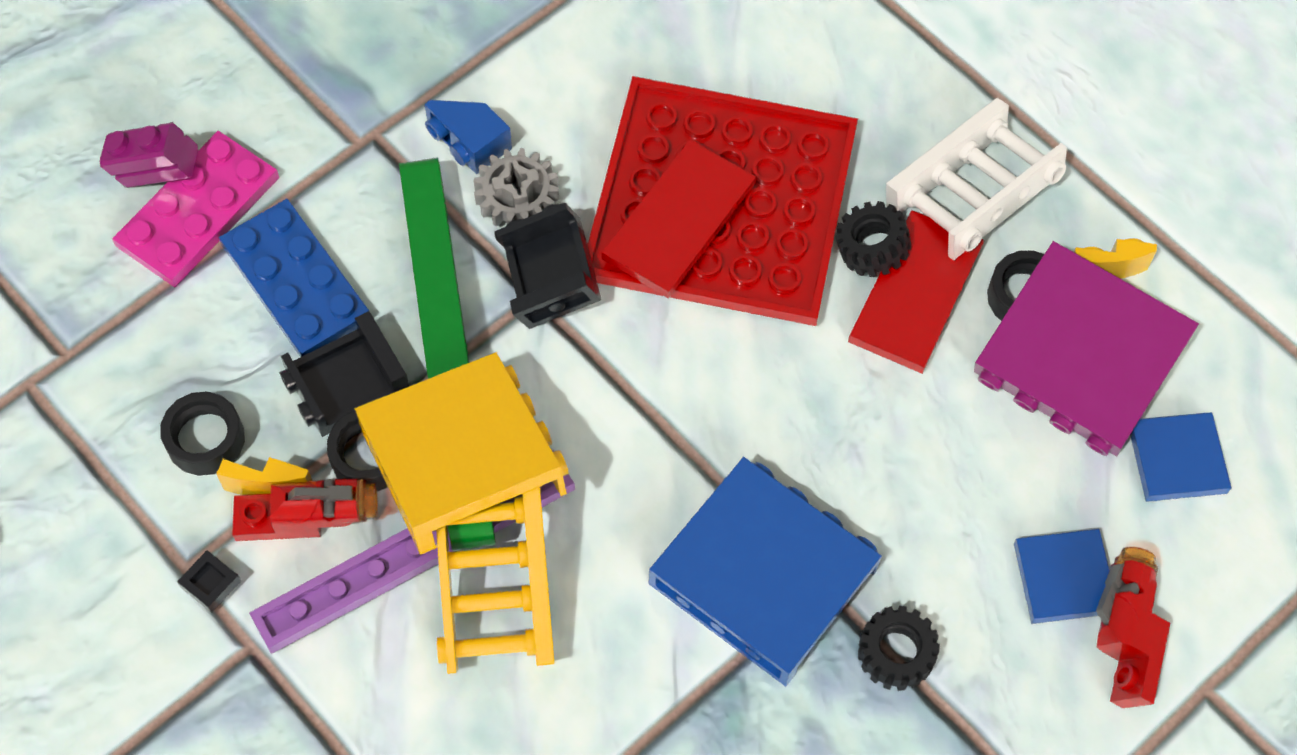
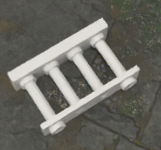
[886,97,1067,261]

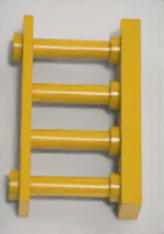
[434,487,554,674]

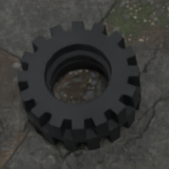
[836,201,911,277]
[858,606,940,691]

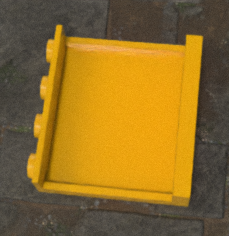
[354,352,569,555]

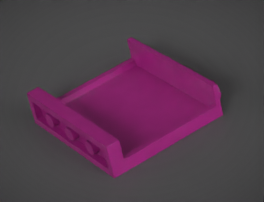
[974,241,1199,457]

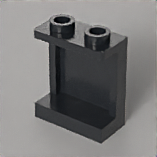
[494,203,602,329]
[279,311,409,437]

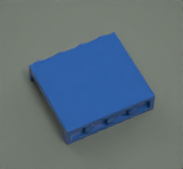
[648,456,882,687]

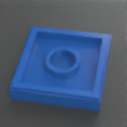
[1130,412,1231,502]
[1014,529,1110,624]

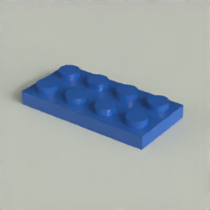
[219,198,369,357]

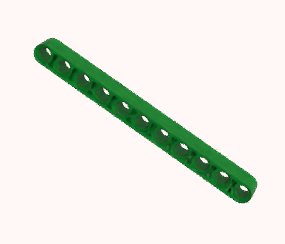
[399,157,496,552]

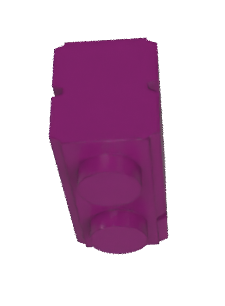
[99,122,198,188]

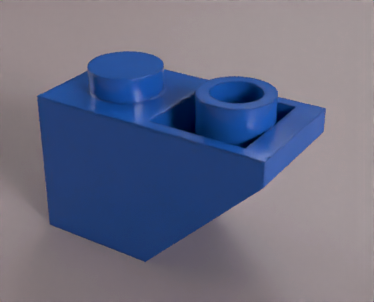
[424,100,512,175]

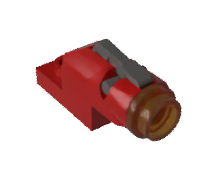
[232,478,378,541]
[1096,547,1170,709]

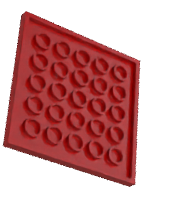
[587,76,858,326]

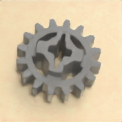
[474,148,559,226]

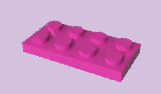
[112,131,279,288]

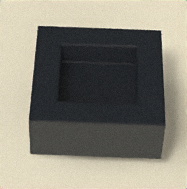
[177,550,241,613]

